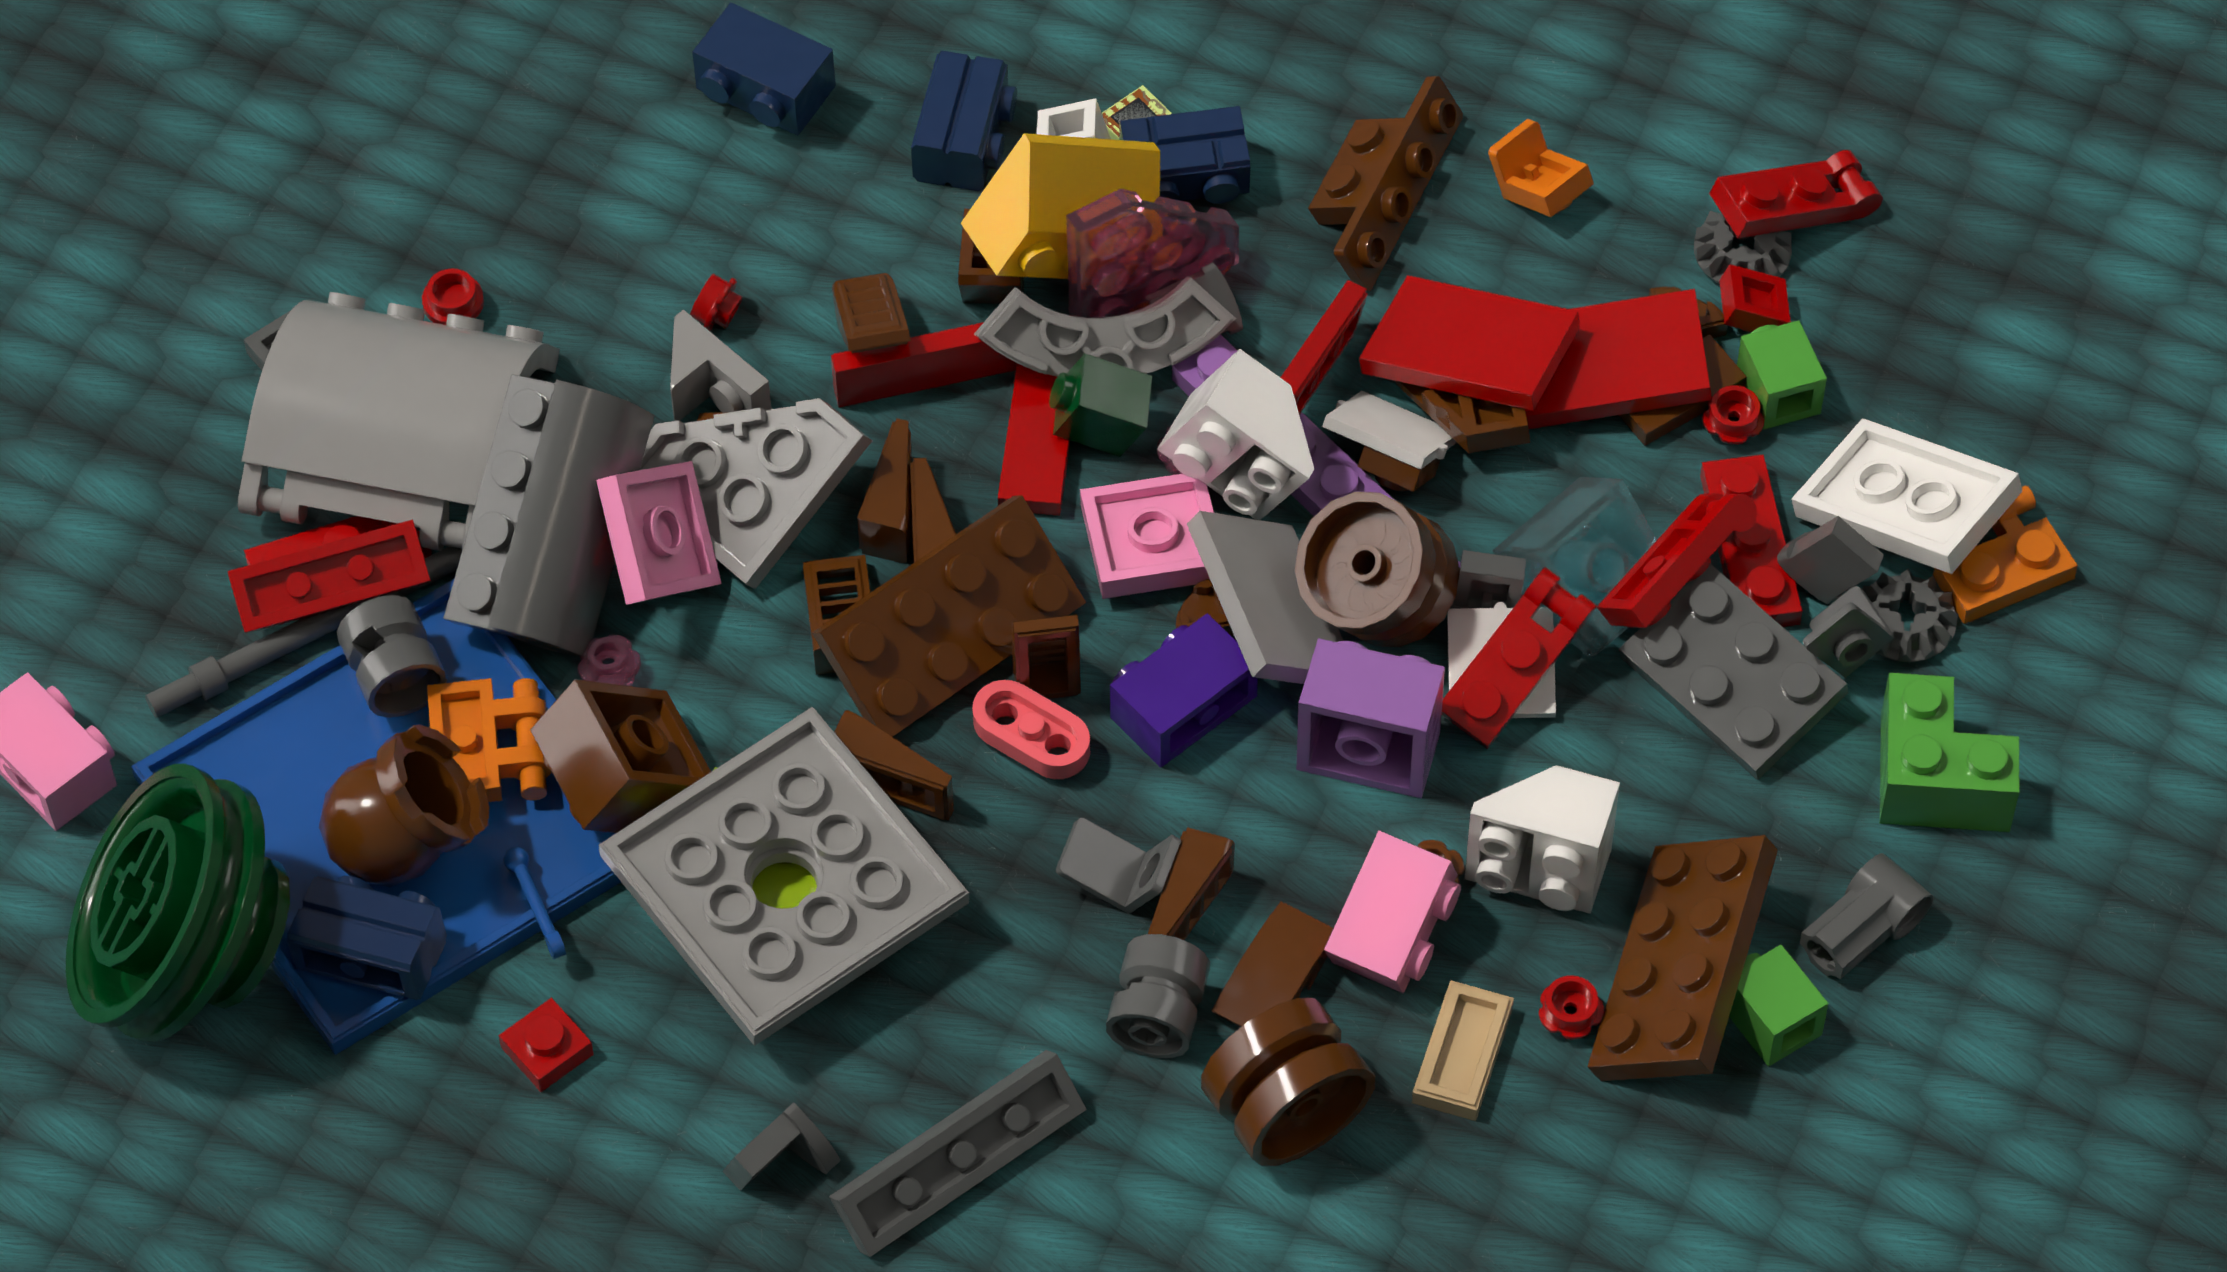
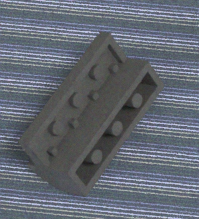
[443,374,655,659]

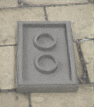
[1187,511,1344,684]

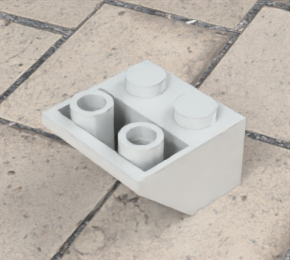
[1157,349,1314,520]
[1465,765,1620,914]

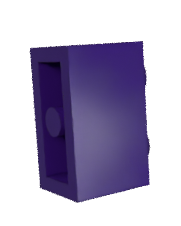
[1110,613,1258,768]

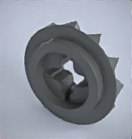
[1694,211,1792,283]
[1862,568,1958,662]

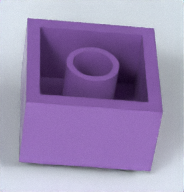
[1296,638,1445,799]

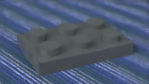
[1619,564,1848,780]

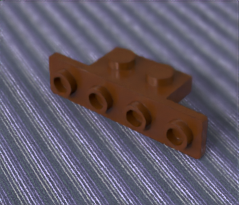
[1308,76,1463,291]

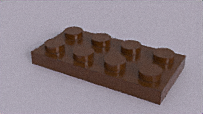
[812,495,1086,737]
[1587,835,1778,1081]

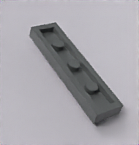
[829,1050,1087,1257]

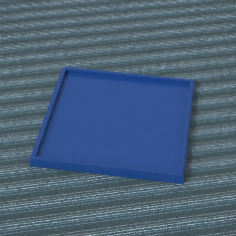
[131,579,621,1055]

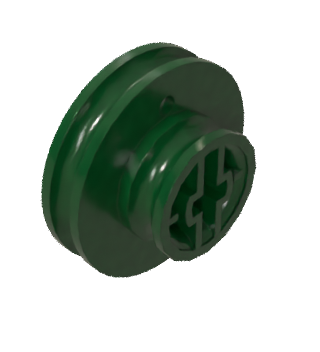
[66,764,290,1042]

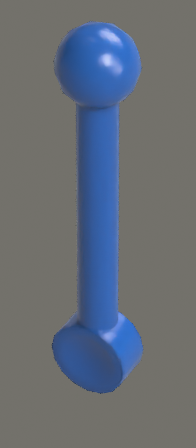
[503,847,566,959]

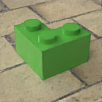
[1879,673,2019,832]

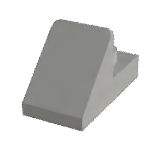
[670,310,771,421]

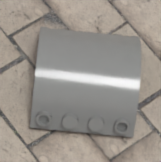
[238,292,560,551]

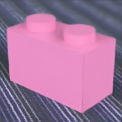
[0,672,117,831]
[1324,831,1461,994]

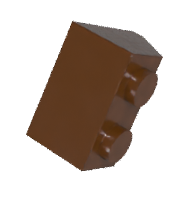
[530,679,711,833]

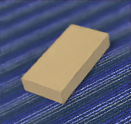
[1412,980,1514,1121]

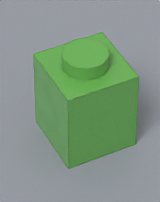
[1737,320,1827,430]
[1729,945,1829,1067]

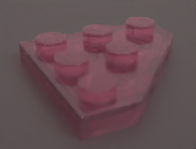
[1067,189,1239,318]

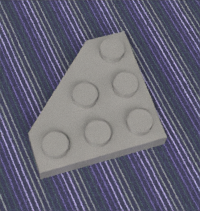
[640,398,873,589]

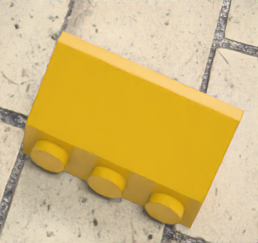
[961,133,1160,282]

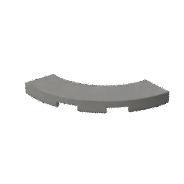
[974,276,1236,377]

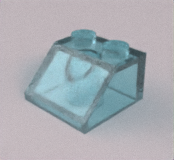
[1492,477,1657,657]

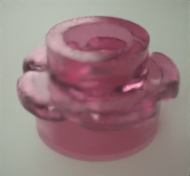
[578,635,641,686]

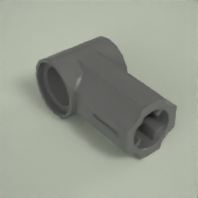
[1800,853,1934,979]

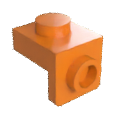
[1488,119,1594,217]

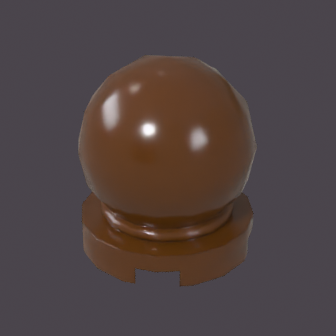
[319,724,490,887]

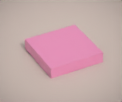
[596,461,722,605]
[1080,473,1214,599]

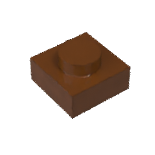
[1358,445,1441,492]

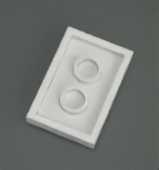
[1791,418,2022,574]

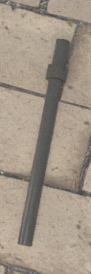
[145,546,462,718]

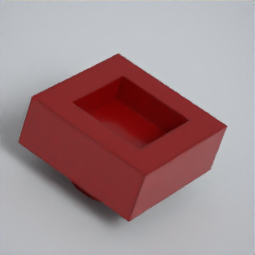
[1719,264,1791,332]
[498,997,594,1092]

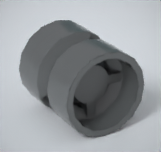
[337,595,447,718]
[1106,934,1210,1058]

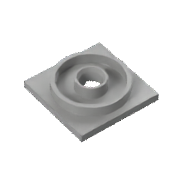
[599,707,969,1046]

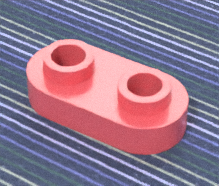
[972,680,1090,779]

